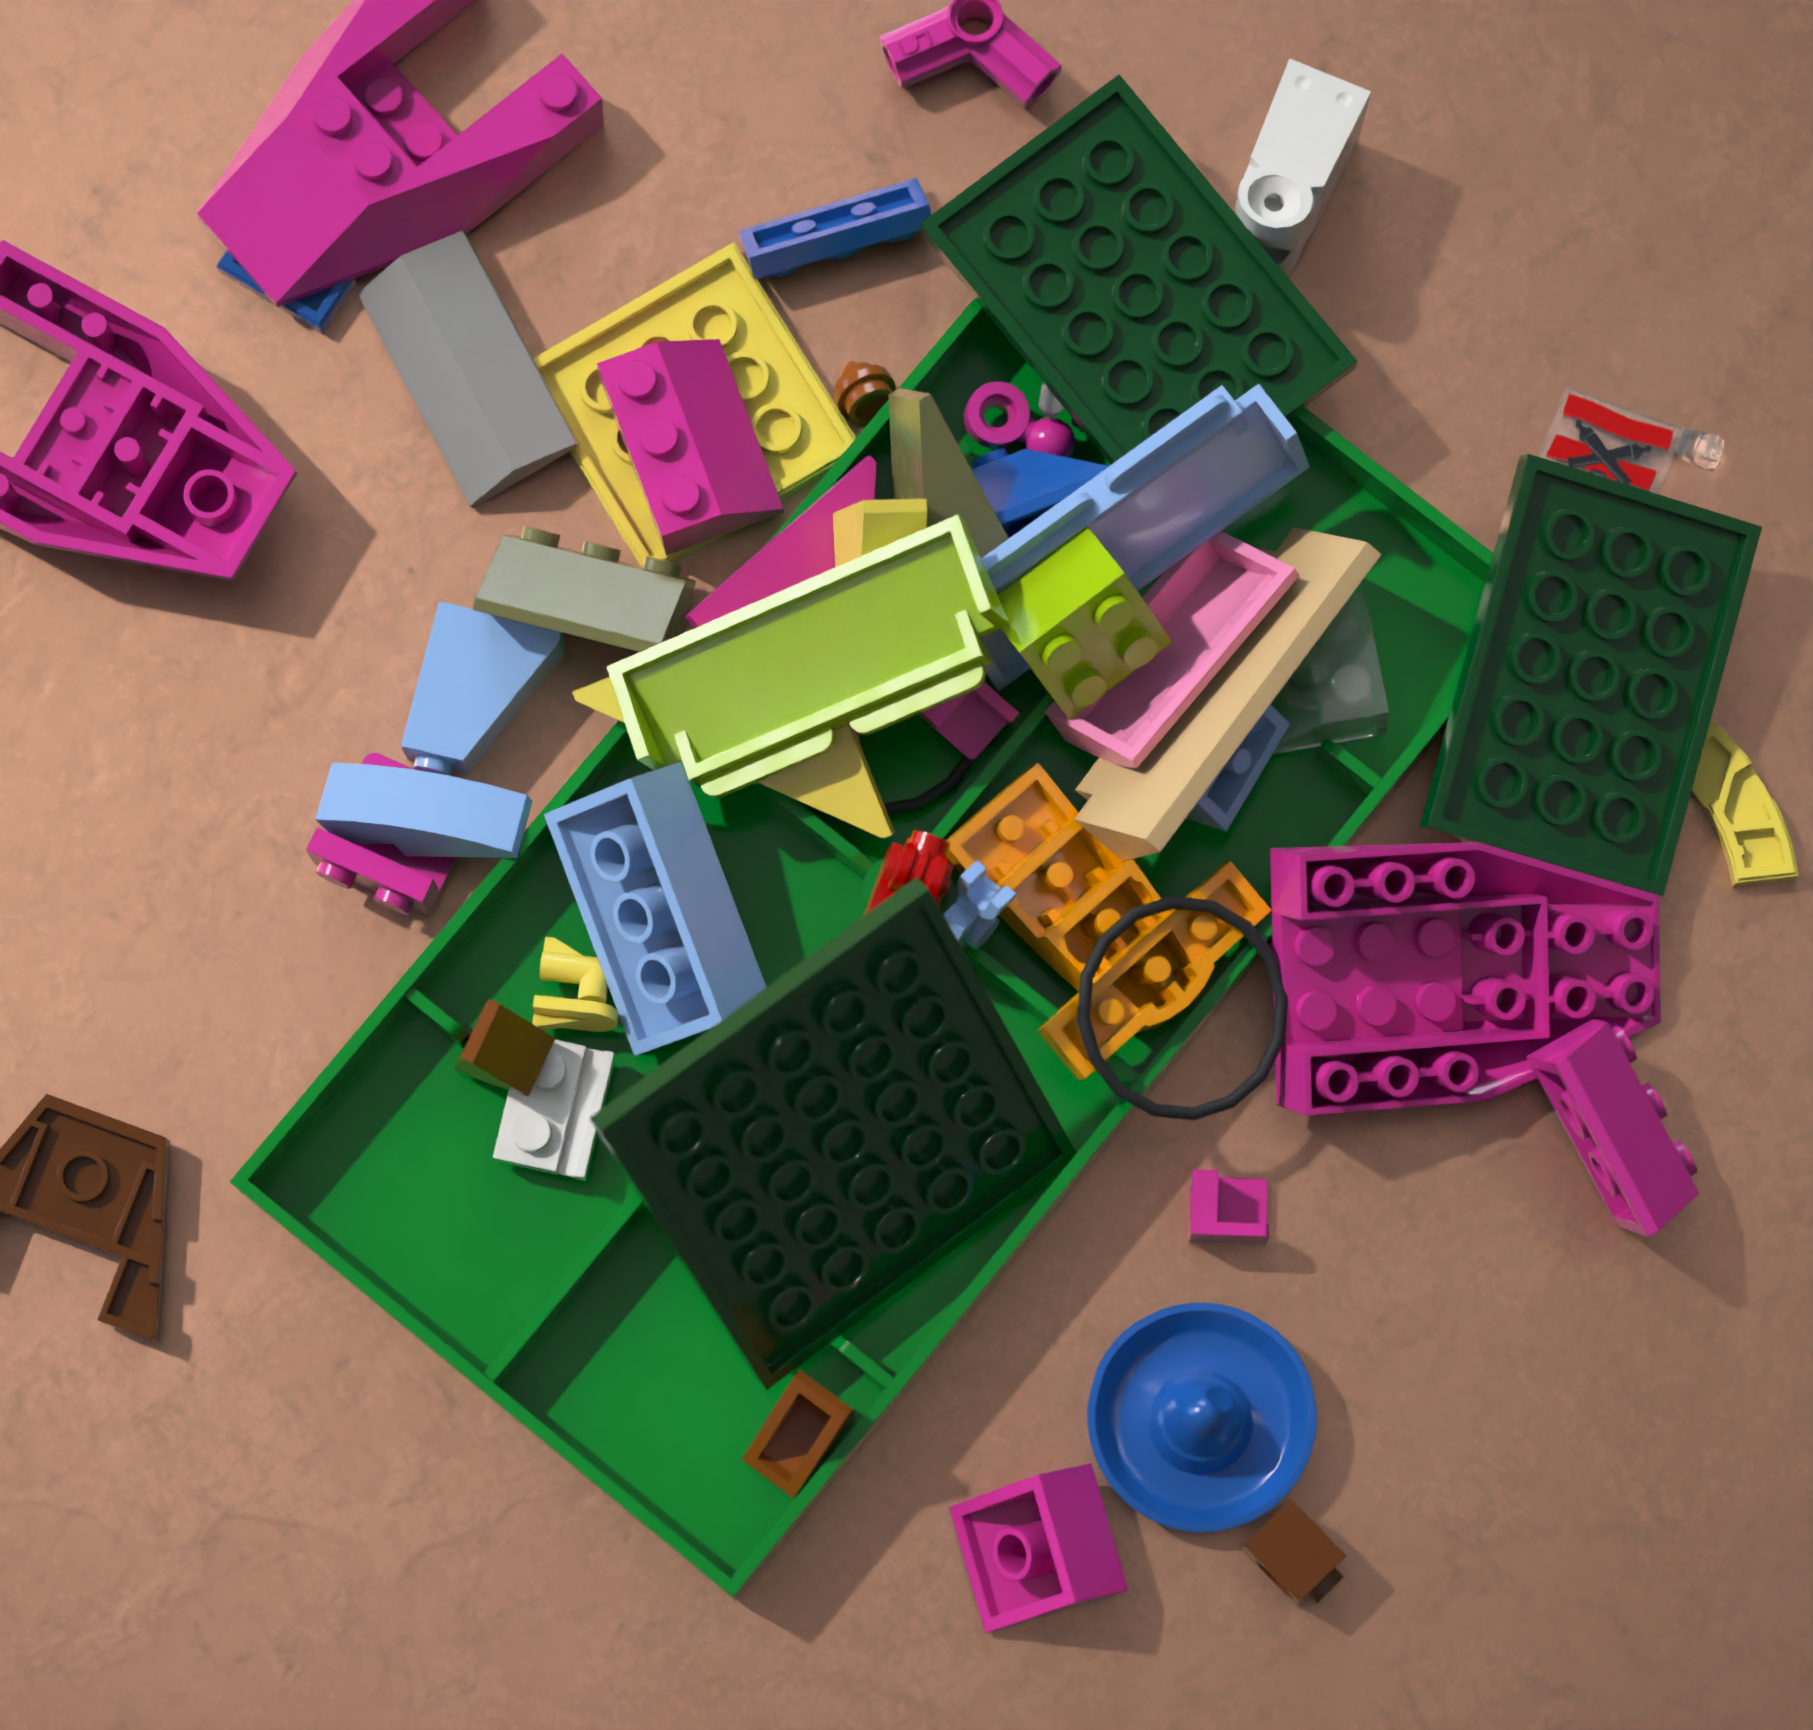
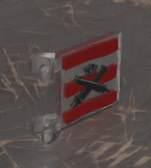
[1538,386,1725,494]

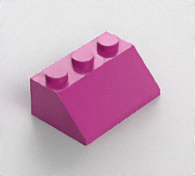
[597,339,784,555]
[1526,1019,1699,1237]

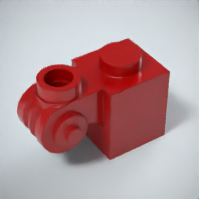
[863,830,954,916]

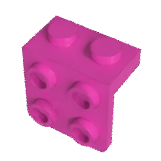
[306,753,458,916]

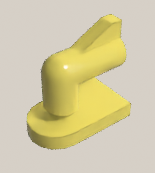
[532,937,619,1032]

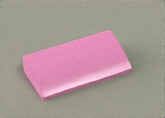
[1045,531,1299,768]

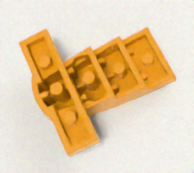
[946,763,1272,1080]

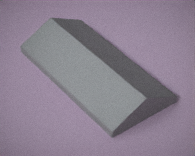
[358,230,580,508]

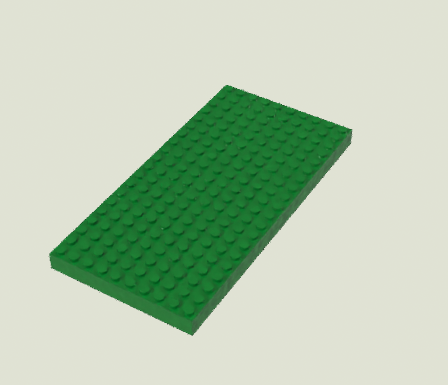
[229,298,1493,1601]

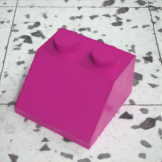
[949,1463,1128,1633]

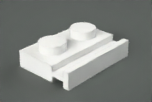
[493,1039,616,1181]

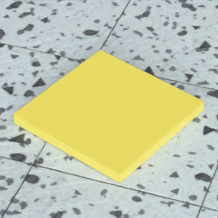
[533,242,856,567]

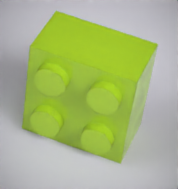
[998,526,1172,720]

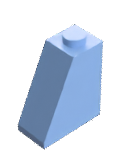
[401,601,567,776]

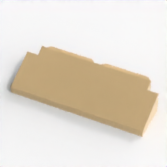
[1074,527,1381,861]

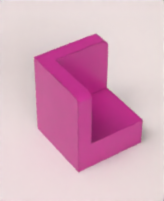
[918,682,1019,759]
[1188,1169,1269,1245]

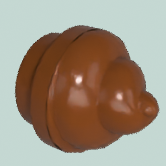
[834,361,896,426]

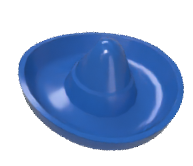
[1087,1302,1317,1532]

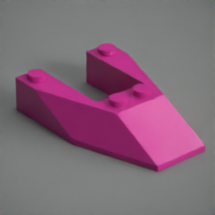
[197,0,604,307]
[0,239,297,581]

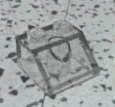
[1271,591,1389,754]

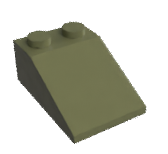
[889,388,1009,559]

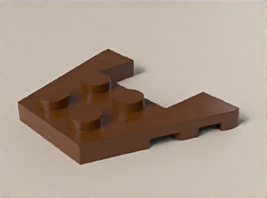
[0,1094,170,1342]

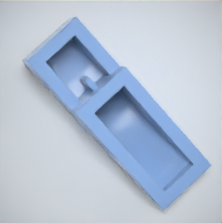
[315,763,532,858]

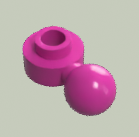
[964,382,1076,458]

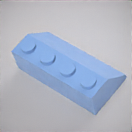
[544,761,767,1056]

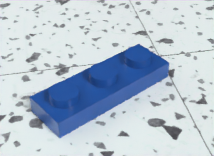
[738,178,932,279]

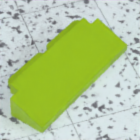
[607,515,1010,798]

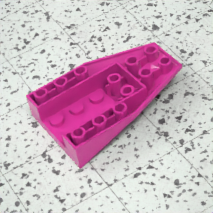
[1270,842,1661,1116]

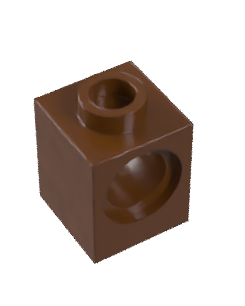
[1241,1499,1346,1605]

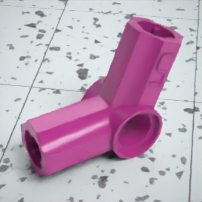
[880,0,1062,109]

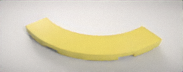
[1691,719,1799,887]

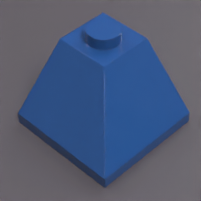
[971,449,1109,538]

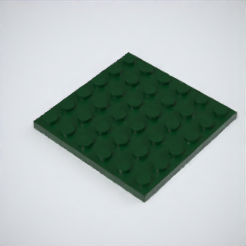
[589,878,1077,1390]

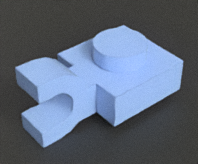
[943,860,1016,950]

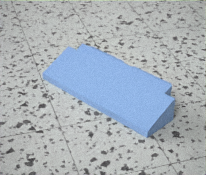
[981,384,1310,692]

